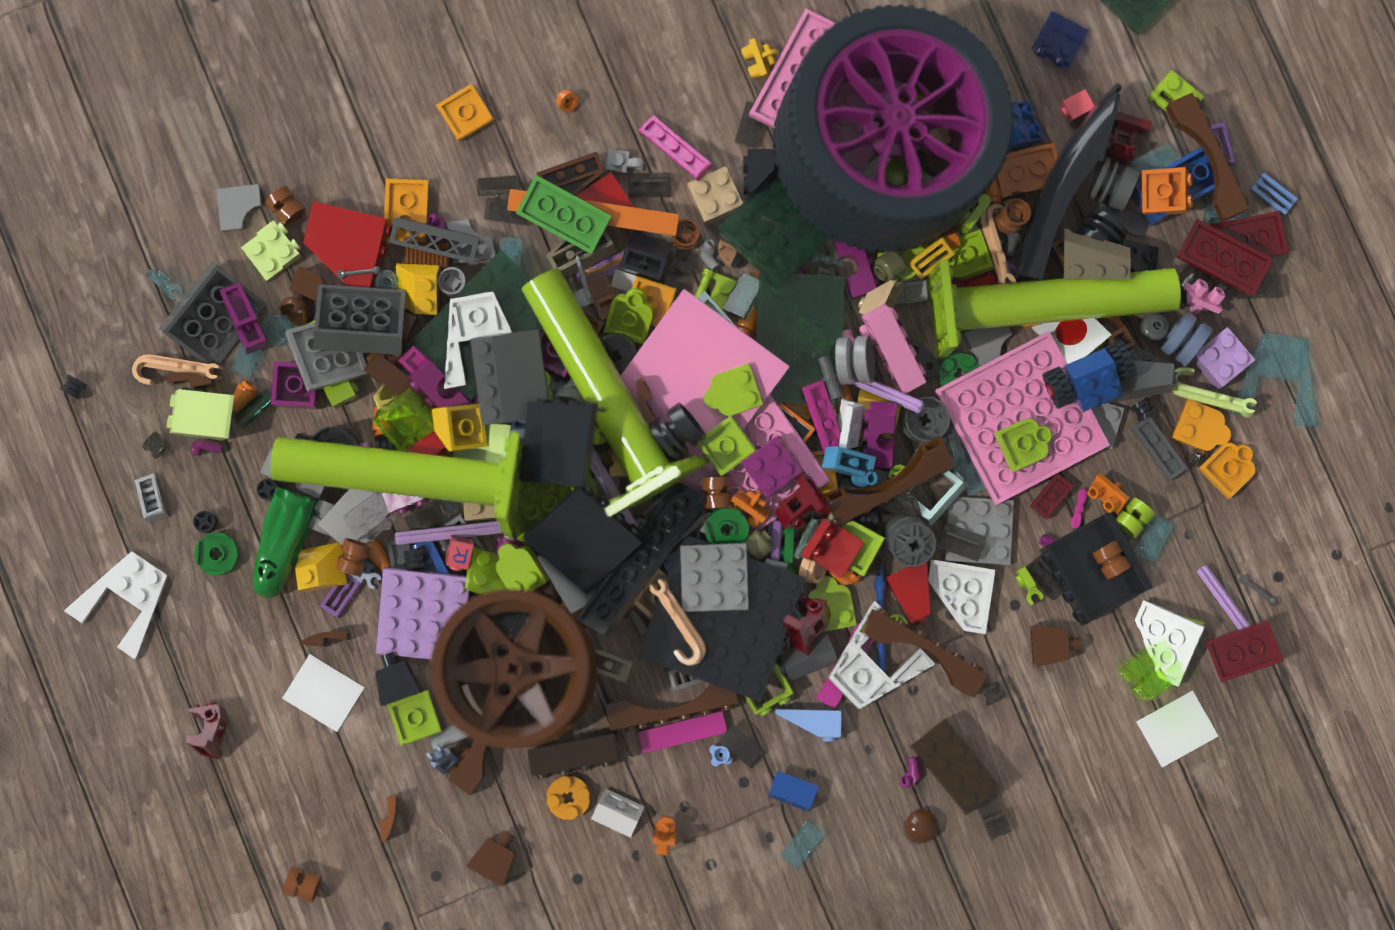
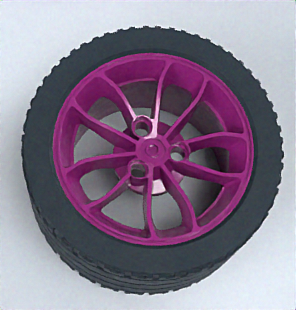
[772,4,1014,253]

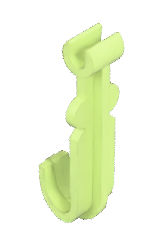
[1172,367,1257,418]

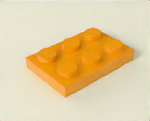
[384,179,429,243]

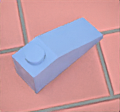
[775,709,841,741]

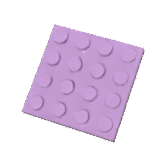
[376,567,469,663]

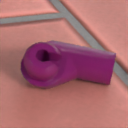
[427,214,447,243]
[190,439,222,456]

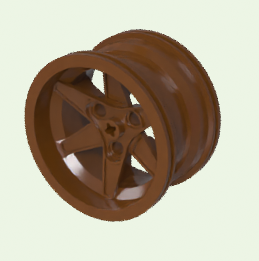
[430,589,598,748]

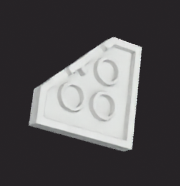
[928,559,995,634]
[1135,600,1205,687]

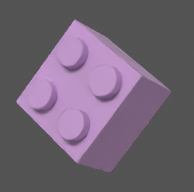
[1192,327,1255,390]

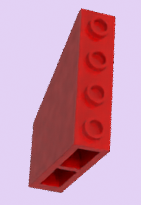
[303,201,393,288]

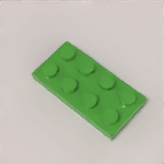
[516,175,612,254]

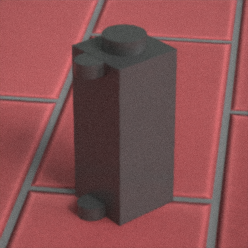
[778,633,838,681]

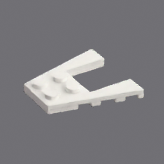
[444,291,512,389]
[65,551,169,659]
[828,601,935,709]

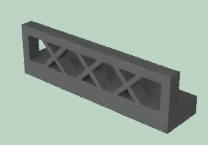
[389,217,480,263]

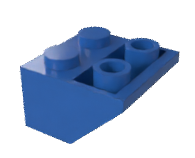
[1009,101,1044,152]

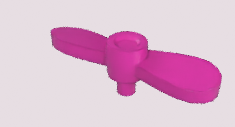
[1070,489,1087,529]

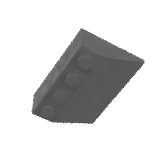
[159,262,267,365]
[314,284,405,355]
[470,329,549,425]

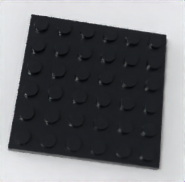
[637,534,806,702]

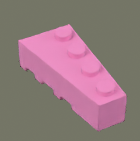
[861,304,926,394]

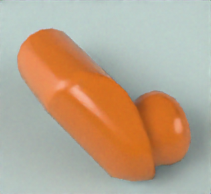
[828,570,862,586]

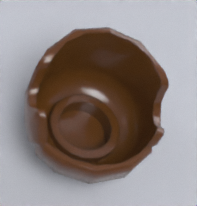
[279,297,311,328]
[903,809,938,844]

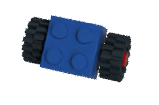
[1042,340,1137,412]

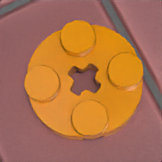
[547,776,590,820]

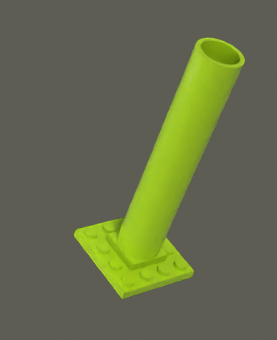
[927,259,1181,360]
[521,268,710,517]
[270,432,523,540]

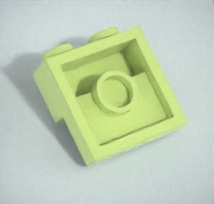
[241,220,302,282]

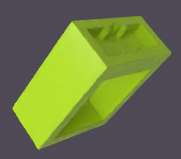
[745,663,793,717]

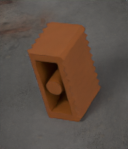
[406,242,451,274]

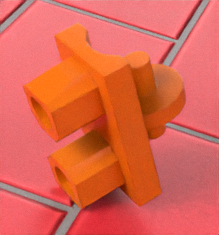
[1087,473,1130,514]
[731,489,772,528]
[653,816,677,855]

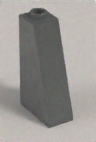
[1103,360,1178,404]

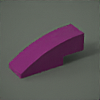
[220,282,267,354]

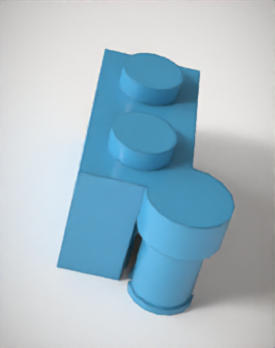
[822,447,878,487]

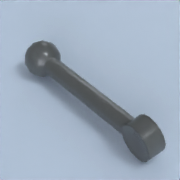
[337,266,381,279]
[1239,575,1278,606]

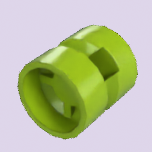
[1115,497,1156,538]

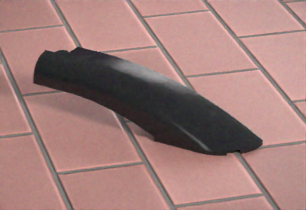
[1015,83,1122,281]

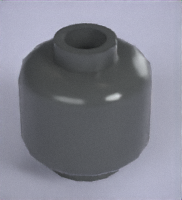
[1139,313,1170,343]

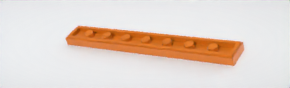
[507,189,680,236]

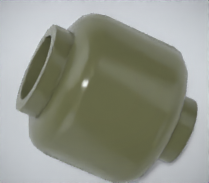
[874,251,906,282]
[743,529,774,561]

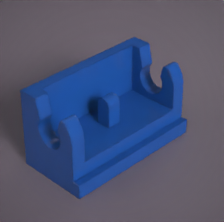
[411,541,450,574]
[768,771,819,812]

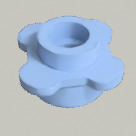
[709,743,733,767]

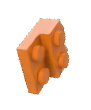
[1142,167,1193,215]

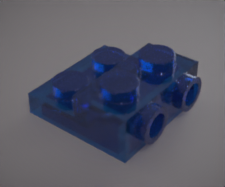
[1031,11,1089,69]

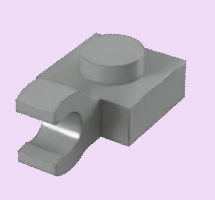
[605,149,644,174]

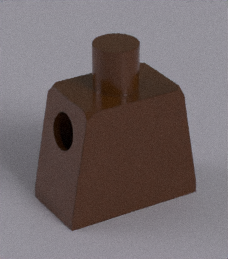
[1030,625,1081,667]
[466,830,516,887]

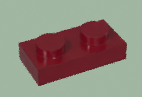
[1029,473,1073,520]

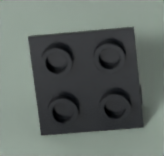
[1122,239,1159,272]

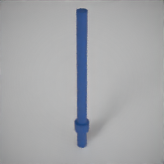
[874,564,887,694]

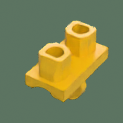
[741,38,779,79]

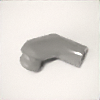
[700,239,720,271]

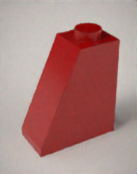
[575,173,634,230]
[885,562,930,626]

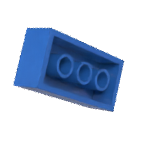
[1132,147,1214,226]

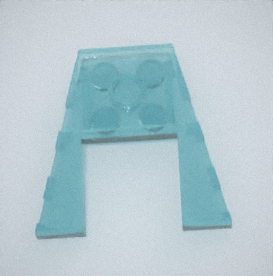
[1229,333,1317,428]

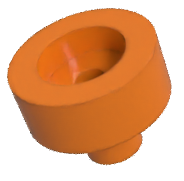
[556,89,579,112]

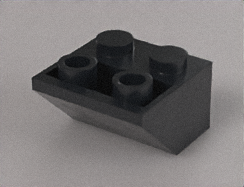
[743,149,774,201]
[619,230,674,283]

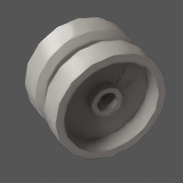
[835,335,875,385]

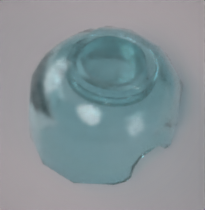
[261,314,294,347]

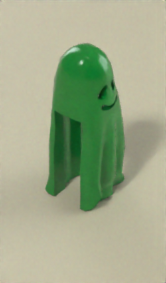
[252,487,318,598]

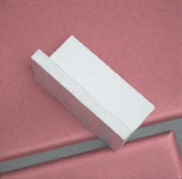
[838,399,865,449]
[591,788,644,838]

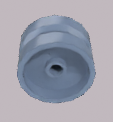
[1160,311,1213,367]

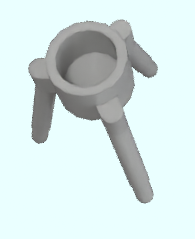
[574,256,594,308]

